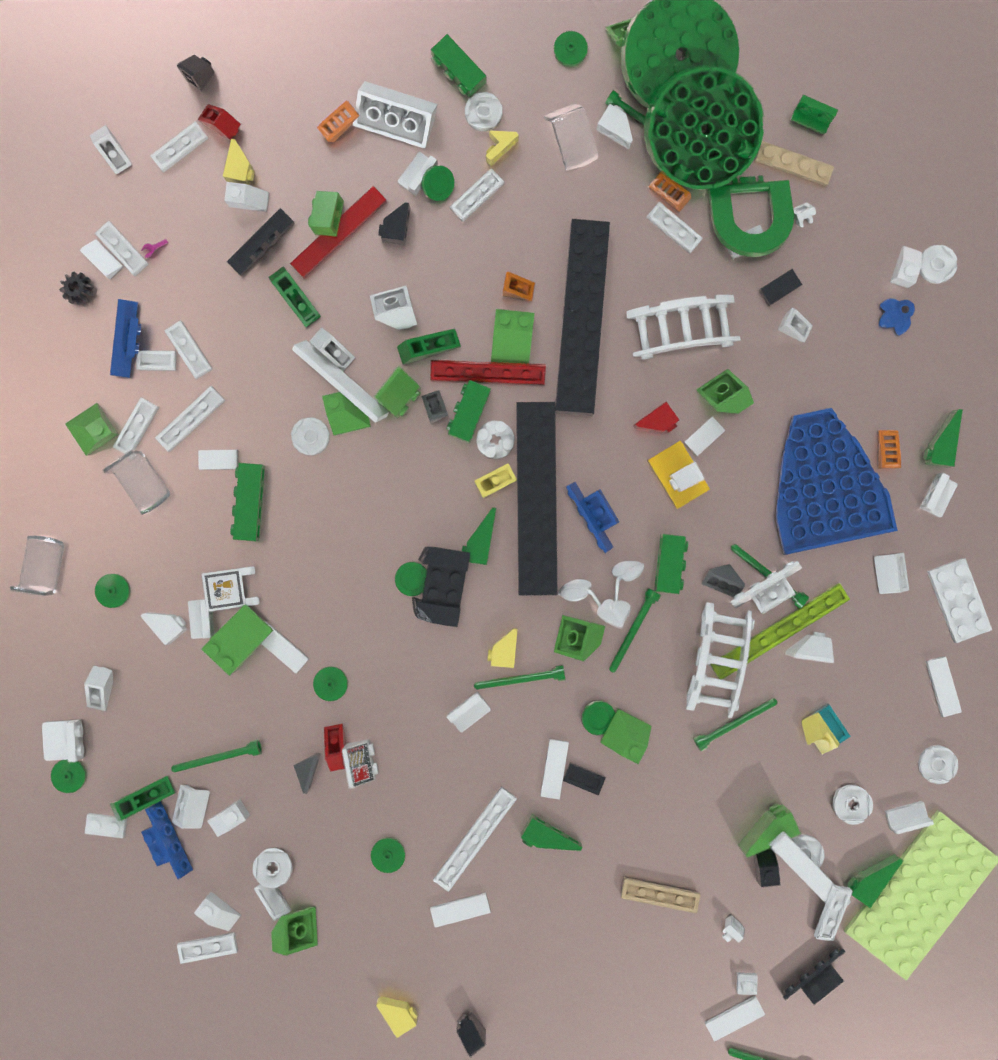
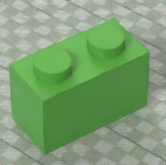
[308,191,344,236]

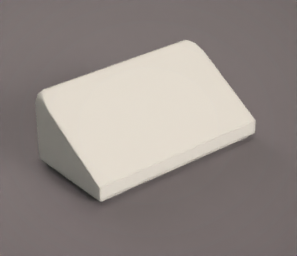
[80,239,123,279]

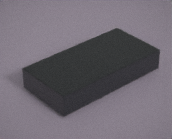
[759,269,803,306]
[563,762,606,796]

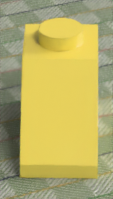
[223,139,255,185]
[487,628,518,668]
[376,996,418,1038]

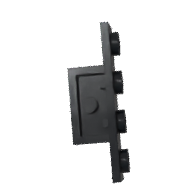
[227,208,294,276]
[783,948,846,1006]

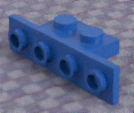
[110,299,141,378]
[566,482,619,553]
[141,801,193,880]

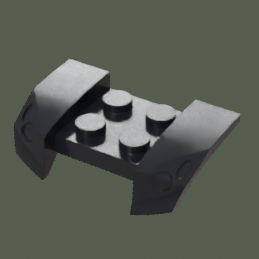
[412,547,470,627]

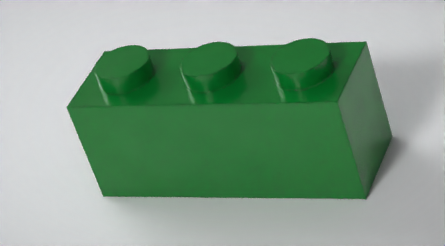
[430,34,487,98]
[446,380,491,444]
[654,534,688,594]

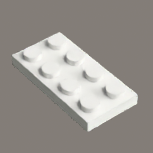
[927,558,992,643]

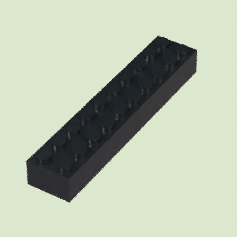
[555,219,610,416]
[516,402,558,596]

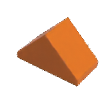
[503,272,535,301]

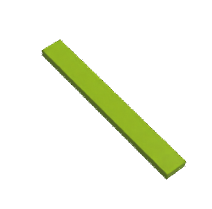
[710,583,850,680]

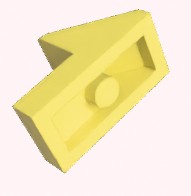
[486,131,519,166]
[474,464,517,498]
[802,712,840,754]

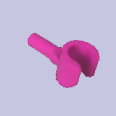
[141,239,168,258]

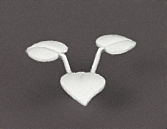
[558,561,644,628]

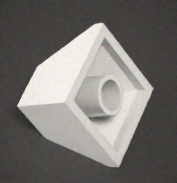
[370,286,417,330]
[786,632,834,663]

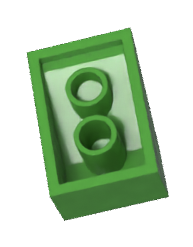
[491,309,534,363]
[374,366,421,418]
[201,604,274,676]
[738,804,801,858]

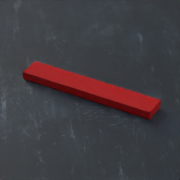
[290,186,387,278]
[430,360,546,384]

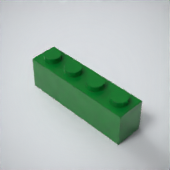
[230,463,265,541]

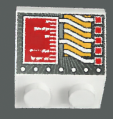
[342,739,379,788]

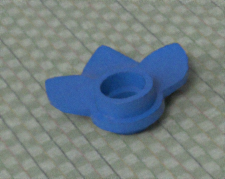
[879,298,915,336]

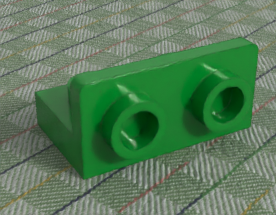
[791,95,838,134]

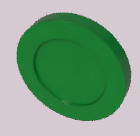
[554,31,588,66]
[422,165,455,201]
[395,562,427,596]
[95,574,130,608]
[313,666,348,701]
[581,700,615,735]
[51,759,87,793]
[371,837,406,873]

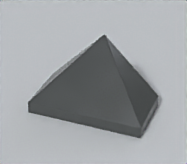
[422,390,448,424]
[702,564,745,597]
[293,753,321,794]

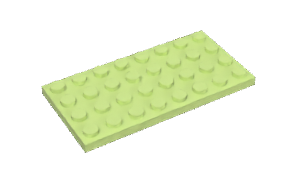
[843,810,998,980]

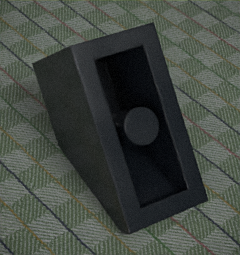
[177,55,215,91]
[378,202,410,245]
[754,847,781,887]
[456,1012,486,1057]

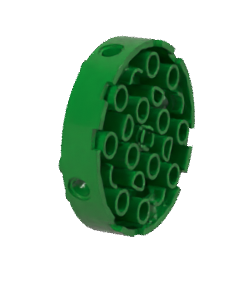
[620,0,739,108]
[644,66,764,190]

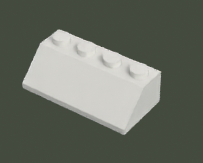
[353,81,438,148]

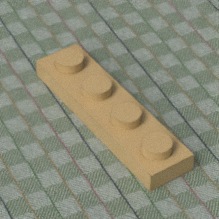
[755,141,834,187]
[621,877,701,914]

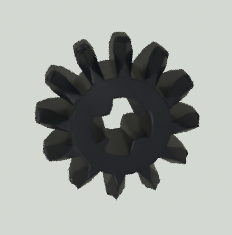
[59,272,94,305]

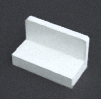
[398,152,438,196]
[920,473,958,517]
[874,552,909,594]
[188,599,215,639]
[447,691,491,732]
[172,785,210,828]
[885,801,934,834]

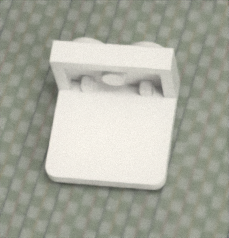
[42,720,84,762]

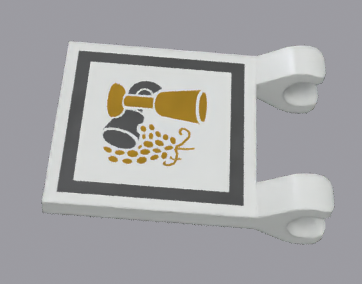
[201,566,259,612]

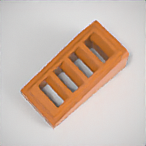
[317,100,360,142]
[649,172,691,212]
[878,430,901,469]

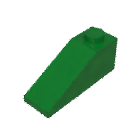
[268,266,321,327]
[397,328,461,365]
[924,409,963,468]
[462,507,496,565]
[110,776,175,821]
[520,814,583,851]
[847,854,903,908]

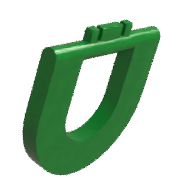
[708,175,794,257]

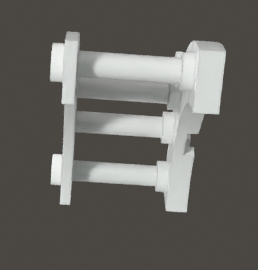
[626,295,741,359]
[686,602,755,718]

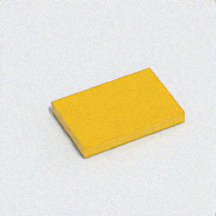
[647,440,710,509]

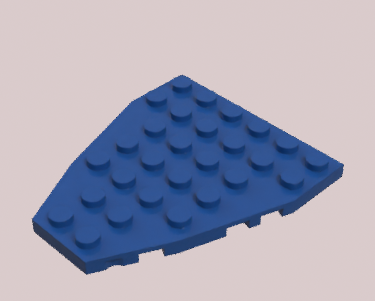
[775,408,898,555]

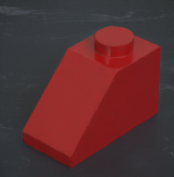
[198,104,241,140]
[633,401,680,433]
[324,724,347,772]

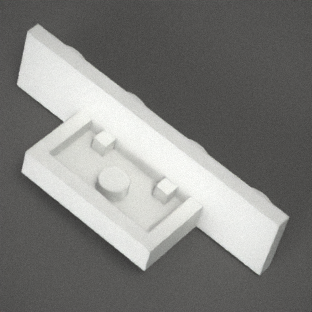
[731,561,802,614]

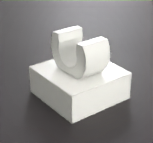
[793,203,816,227]
[722,915,745,943]
[736,973,758,995]

